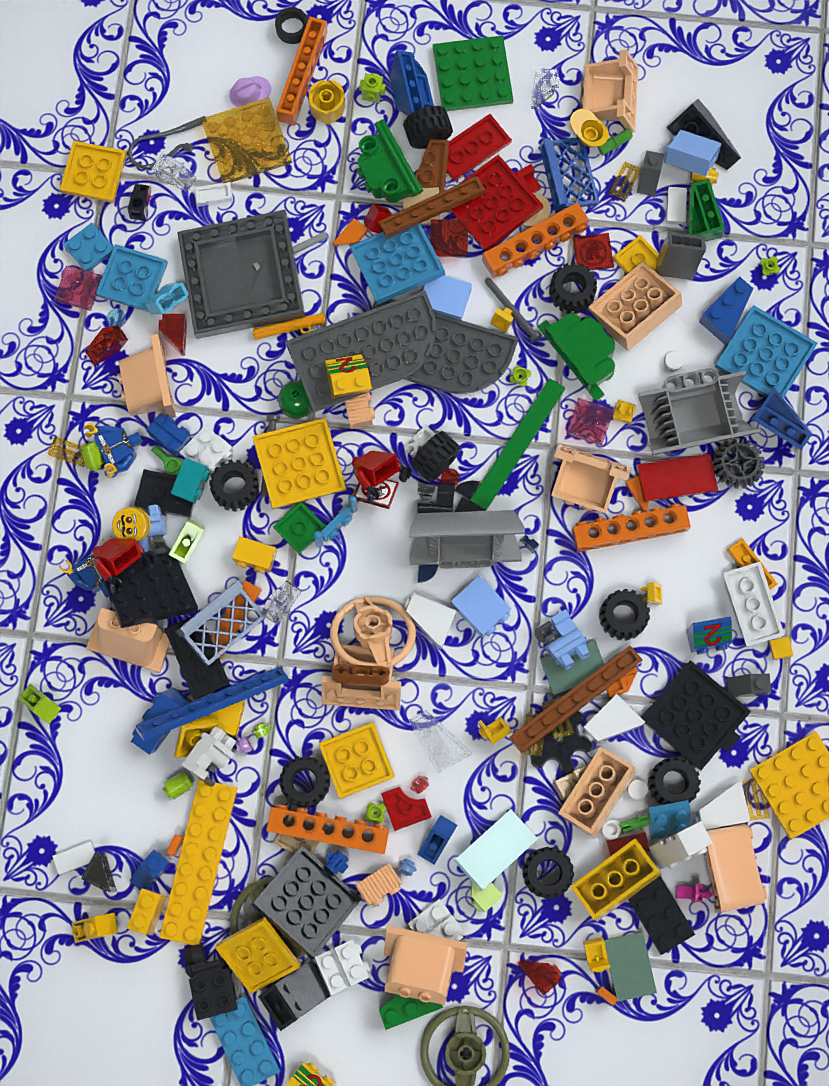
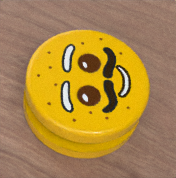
[112,507,151,542]

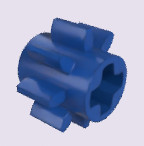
[325,850,349,875]

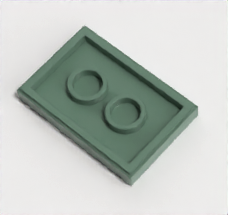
[540,640,604,696]
[604,932,657,1002]

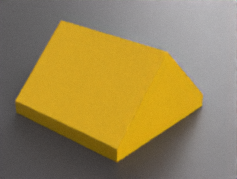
[174,716,218,758]

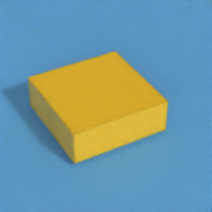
[768,637,793,660]

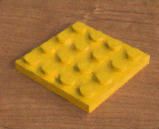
[252,418,346,510]
[748,732,829,840]

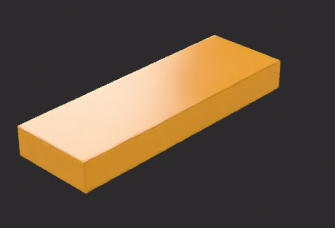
[726,538,778,590]

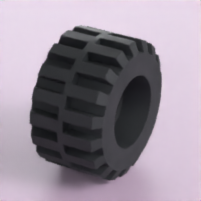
[403,106,453,149]
[549,262,597,314]
[411,431,461,482]
[209,460,259,512]
[599,589,650,641]
[279,756,330,808]
[648,757,701,805]
[522,847,574,899]

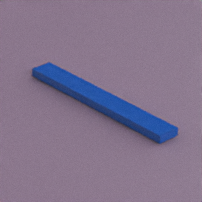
[135,667,288,741]

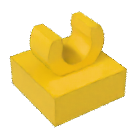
[490,307,514,333]
[613,400,636,424]
[640,582,663,605]

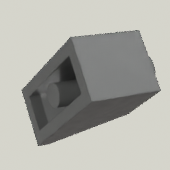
[637,150,664,197]
[726,673,771,697]

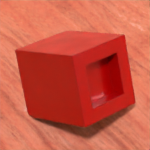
[516,164,541,193]
[363,203,393,234]

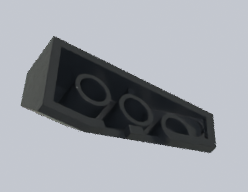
[666,99,741,170]

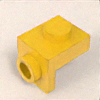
[478,717,512,745]
[583,937,611,972]

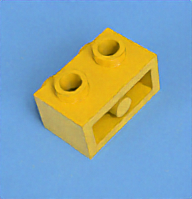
[232,536,277,574]

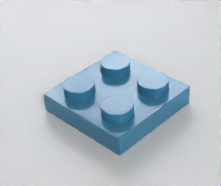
[63,223,114,273]
[649,800,690,839]

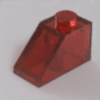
[159,314,187,356]
[85,325,128,366]
[516,960,562,996]

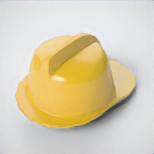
[570,109,609,147]

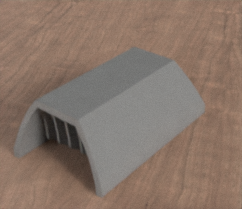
[638,368,761,456]
[409,510,525,569]

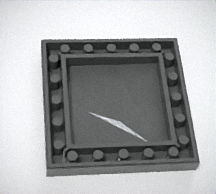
[177,210,306,339]

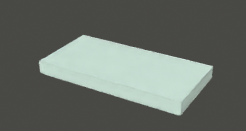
[454,809,538,891]

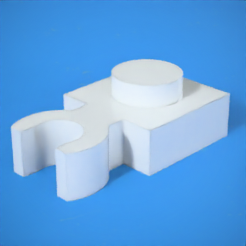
[404,425,435,458]

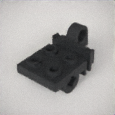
[183,943,238,1021]

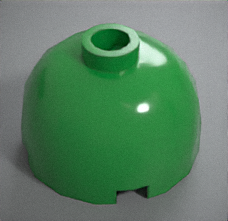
[278,381,312,420]

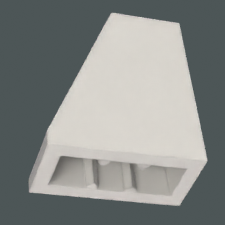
[404,593,457,649]
[582,694,645,743]
[694,782,750,830]

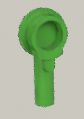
[151,445,183,476]

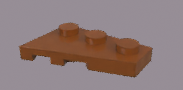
[415,139,449,193]

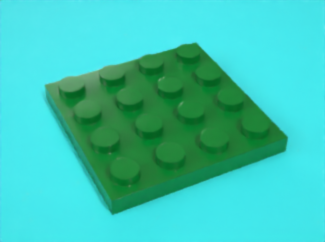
[432,35,514,111]

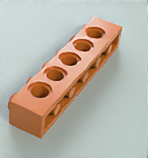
[276,17,328,126]
[482,202,589,278]
[572,504,691,553]
[266,804,389,854]

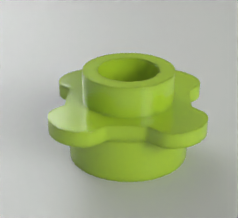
[760,256,780,276]
[510,366,531,387]
[252,722,271,738]
[365,802,386,824]

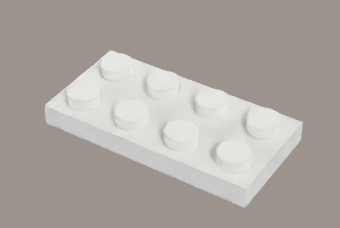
[723,562,785,647]

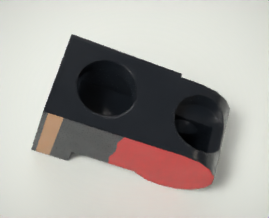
[128,184,151,221]

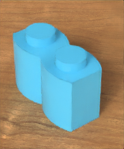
[144,283,189,315]

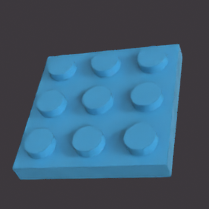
[96,244,168,312]

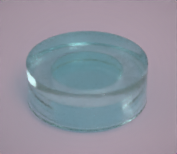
[107,309,126,328]

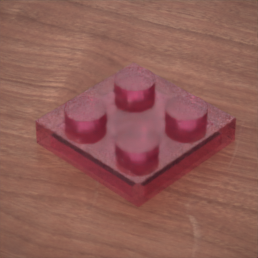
[55,266,102,311]
[566,398,614,446]

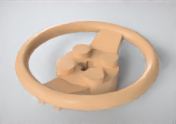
[330,596,416,668]

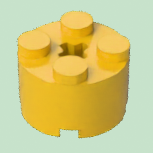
[308,80,346,124]

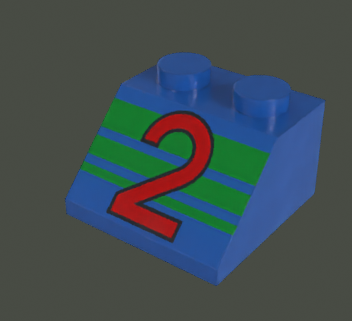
[686,616,732,655]

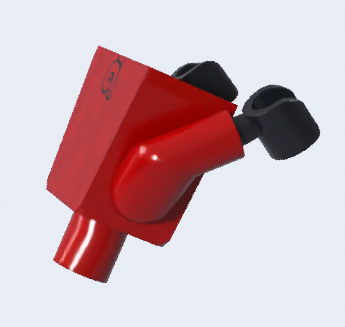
[352,451,411,503]
[93,538,155,593]

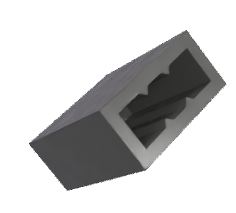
[656,232,705,280]

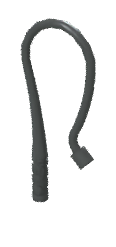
[128,116,207,169]

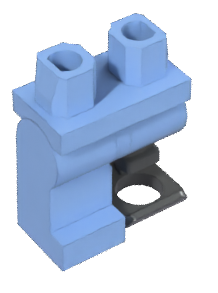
[137,505,170,558]
[535,609,590,670]

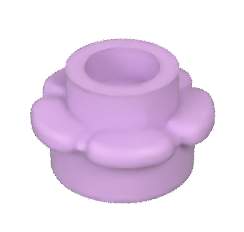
[236,736,253,755]

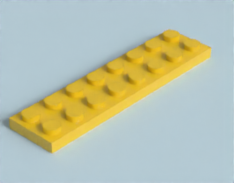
[160,779,238,945]

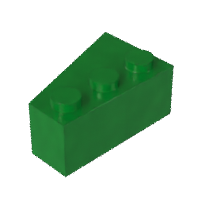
[686,179,725,242]
[379,994,443,1030]

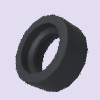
[275,7,308,44]

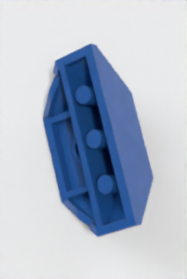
[390,50,434,116]

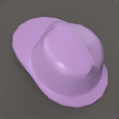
[229,76,272,108]

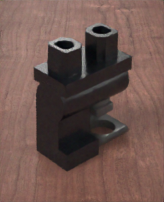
[417,484,455,513]

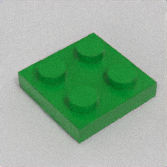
[273,502,326,555]

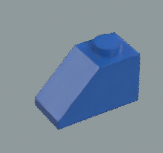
[417,815,458,865]
[129,850,171,891]

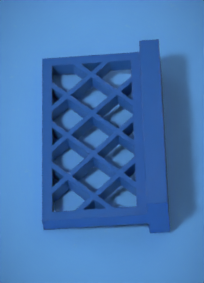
[539,137,600,213]

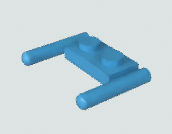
[314,496,358,548]

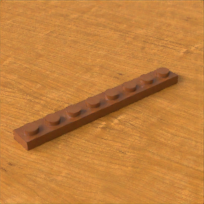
[509,646,643,754]

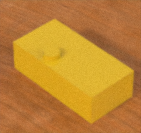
[570,838,662,922]

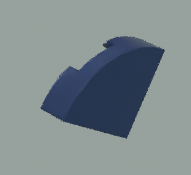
[520,535,539,553]
[418,564,438,583]

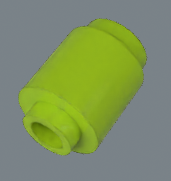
[80,441,104,471]
[162,772,193,799]

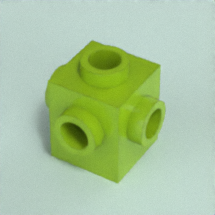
[359,73,386,103]

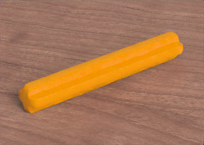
[253,313,325,339]

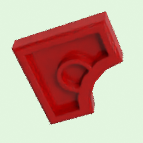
[381,787,432,831]

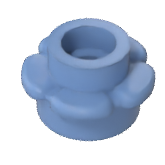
[397,859,417,876]

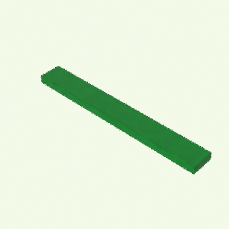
[470,379,566,511]

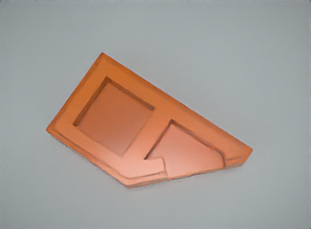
[333,218,368,247]
[625,475,649,513]
[606,668,638,698]

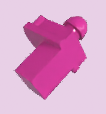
[675,884,712,903]

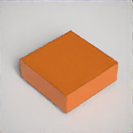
[167,835,184,856]
[595,986,618,1006]

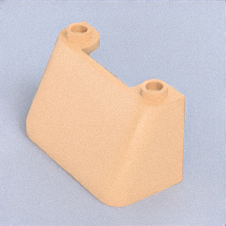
[705,824,767,913]

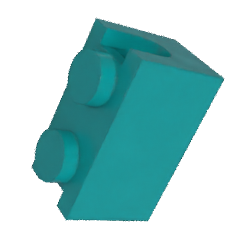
[171,458,210,503]

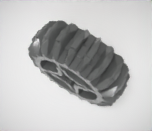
[713,438,765,489]

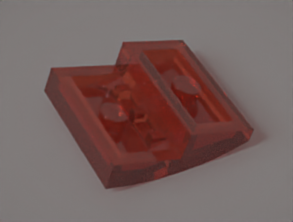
[430,219,469,258]

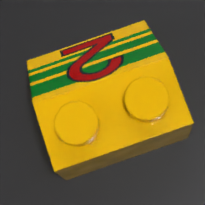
[324,354,372,398]
[286,1061,335,1086]

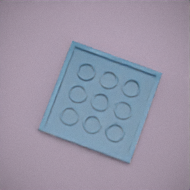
[350,224,446,305]
[714,305,818,398]

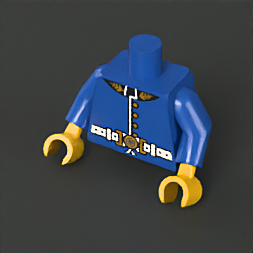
[83,423,143,478]
[59,536,113,598]

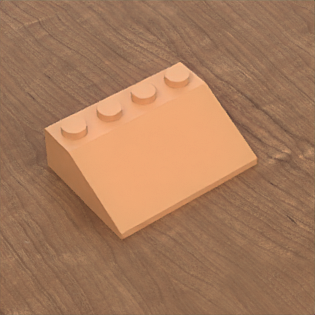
[588,261,682,351]

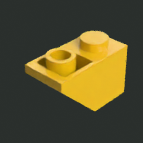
[72,913,118,943]

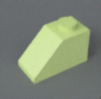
[471,882,503,912]

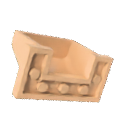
[581,49,639,133]
[118,334,176,417]
[551,444,631,513]
[86,608,171,673]
[321,645,401,711]
[384,925,468,1005]

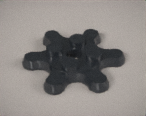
[531,704,594,775]

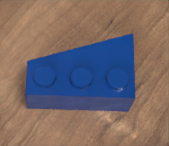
[699,276,754,346]
[753,386,813,450]
[130,688,192,755]

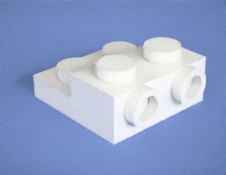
[180,425,233,477]
[408,899,464,941]
[314,939,371,996]

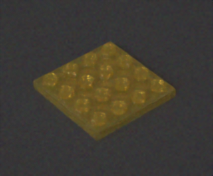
[201,97,292,183]

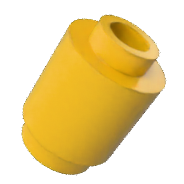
[691,168,719,186]

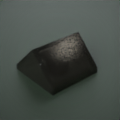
[81,851,117,893]

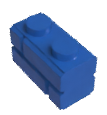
[146,413,191,457]

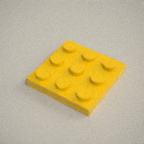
[60,140,127,203]
[318,722,395,799]
[215,917,300,994]

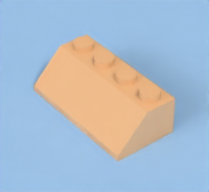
[558,747,637,839]

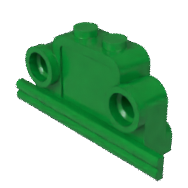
[356,119,423,203]
[537,314,615,401]

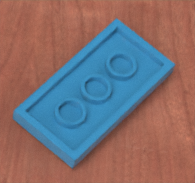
[210,996,280,1086]

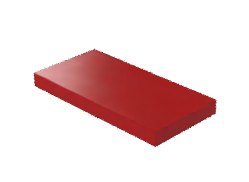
[447,114,512,182]
[636,454,718,502]

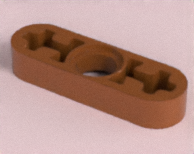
[332,664,390,685]

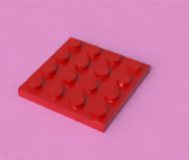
[450,155,544,252]

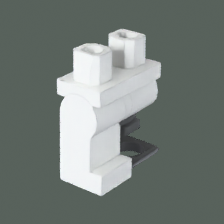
[182,726,236,786]

